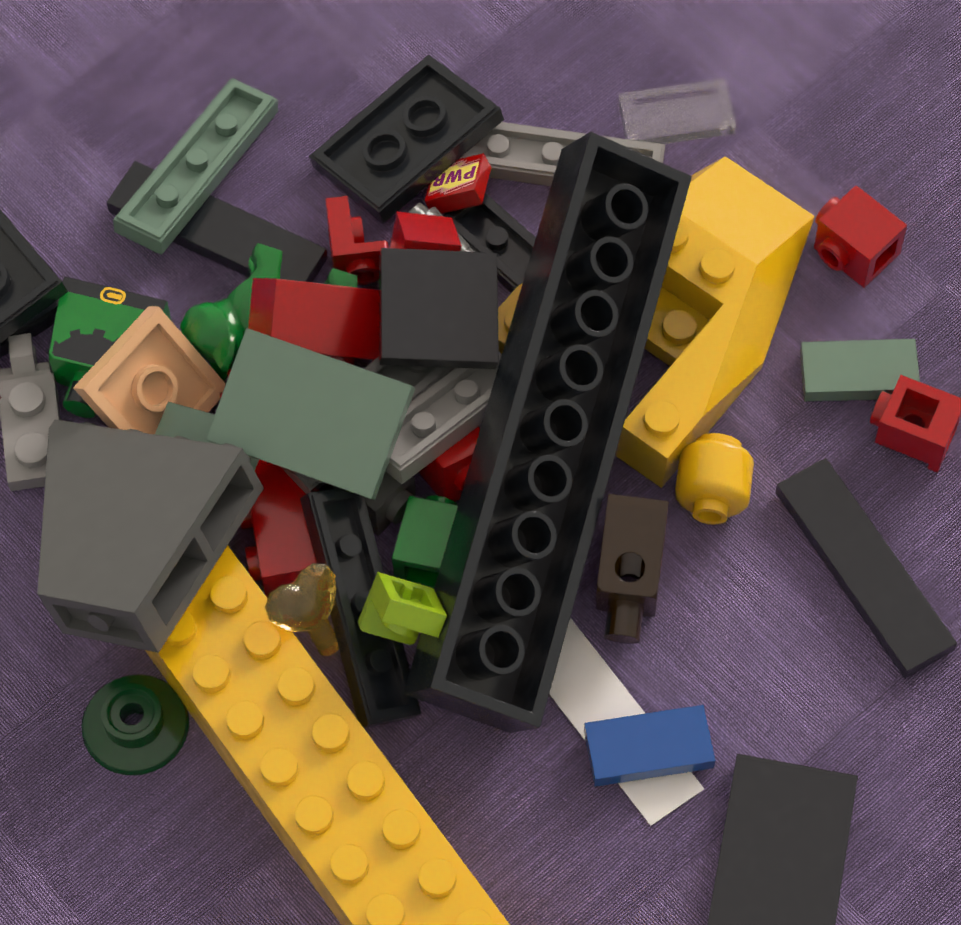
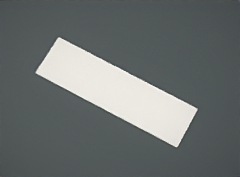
[549,618,704,826]

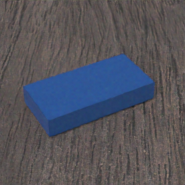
[584,705,716,787]

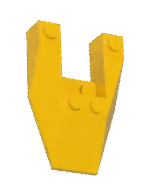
[498,156,815,488]

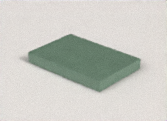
[206,328,416,501]

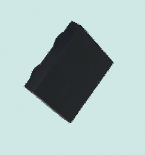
[379,248,499,369]

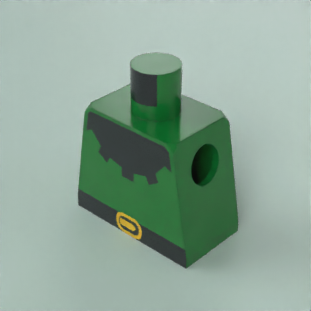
[49,276,172,418]

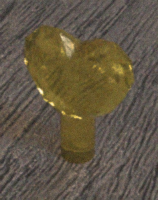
[265,563,339,656]

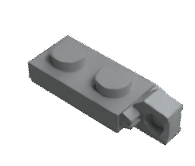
[0,333,61,491]

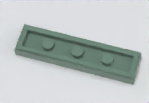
[113,78,278,255]

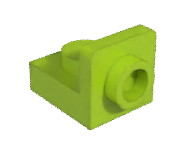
[358,572,447,645]

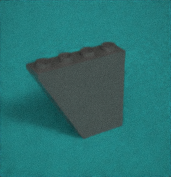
[37,419,264,653]

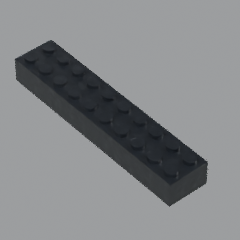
[403,131,692,733]

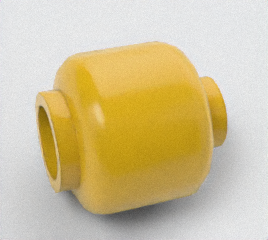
[675,433,754,525]

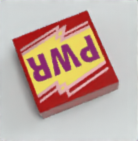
[425,153,492,214]

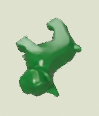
[180,243,357,381]

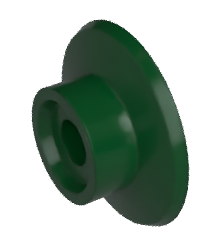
[82,674,189,776]

